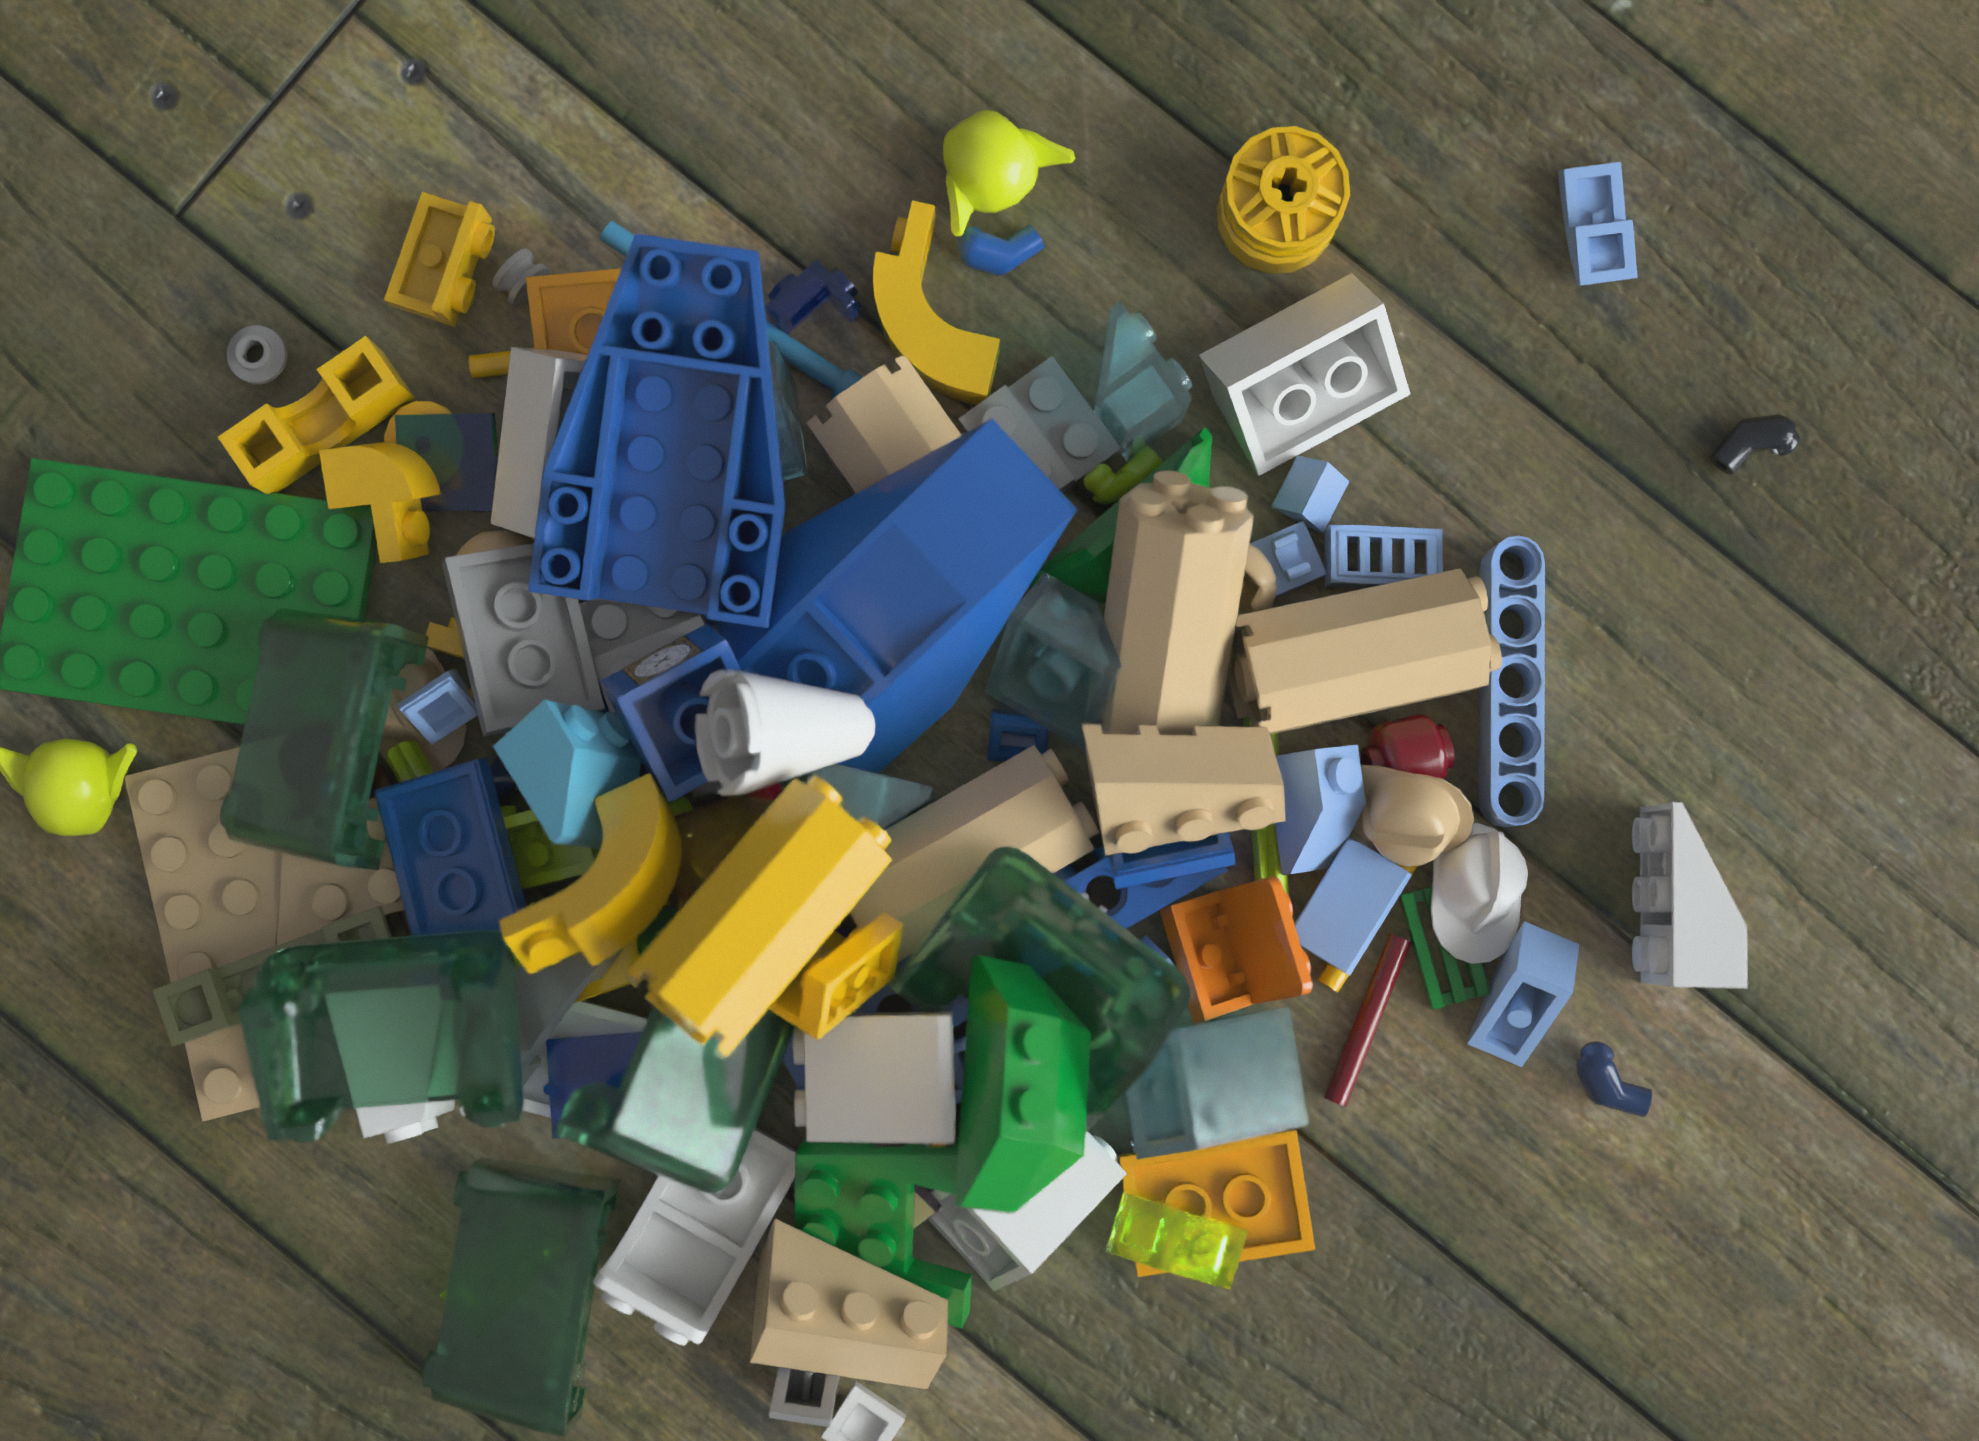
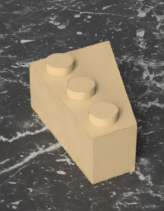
[1082,724,1285,856]
[750,1219,948,1389]

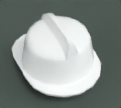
[1431,823,1528,964]

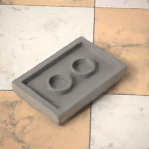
[442,543,605,737]

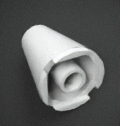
[695,670,875,796]

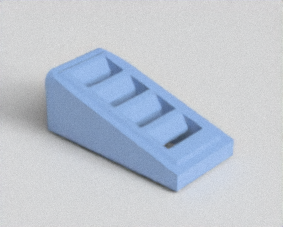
[1324,525,1443,588]

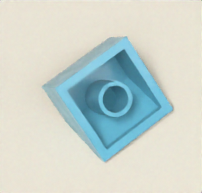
[493,699,641,849]

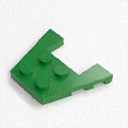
[795,1139,972,1329]

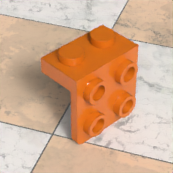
[1159,876,1312,1023]

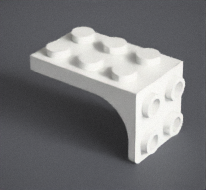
[593,1098,797,1345]

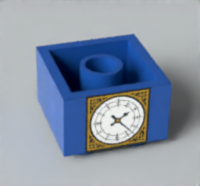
[600,624,741,802]

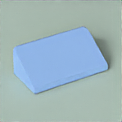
[1294,838,1412,976]

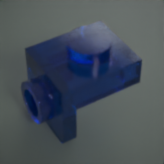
[765,260,859,334]

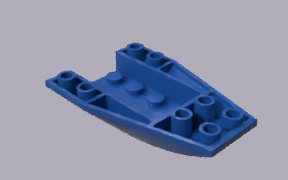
[528,233,785,628]
[716,418,1077,777]

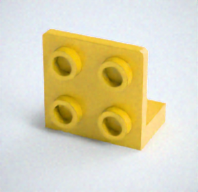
[768,912,904,1041]

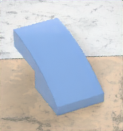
[1558,162,1637,286]

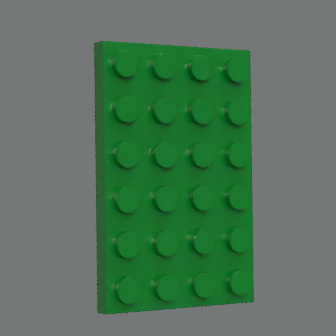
[0,458,377,732]

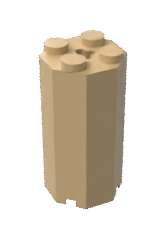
[806,355,961,494]
[1090,471,1253,736]
[1226,568,1502,735]
[849,745,1099,962]

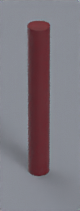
[1324,933,1411,1107]

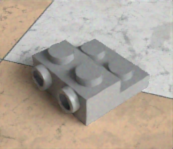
[958,356,1121,494]
[579,598,708,716]

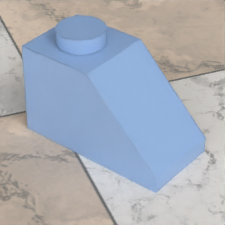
[1275,745,1366,875]
[1467,921,1580,1067]

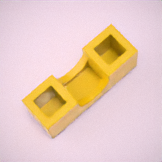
[218,336,416,495]

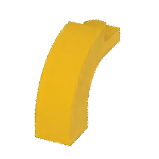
[873,200,1000,405]
[499,773,682,975]

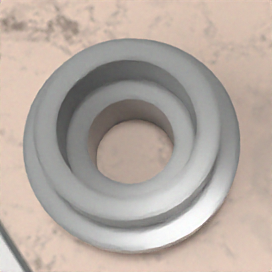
[227,325,287,384]

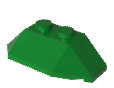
[1027,427,1212,603]
[954,955,1091,1214]

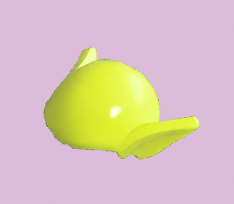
[943,110,1075,236]
[0,739,137,836]

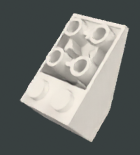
[1632,802,1747,988]

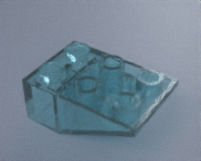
[1114,1007,1309,1159]

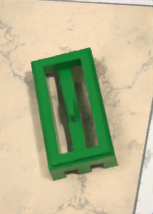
[1398,886,1490,1010]

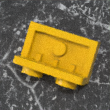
[384,192,495,327]

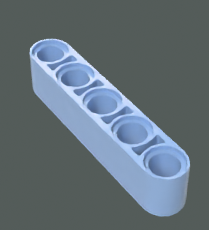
[1479,536,1545,828]

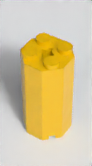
[626,776,891,1060]

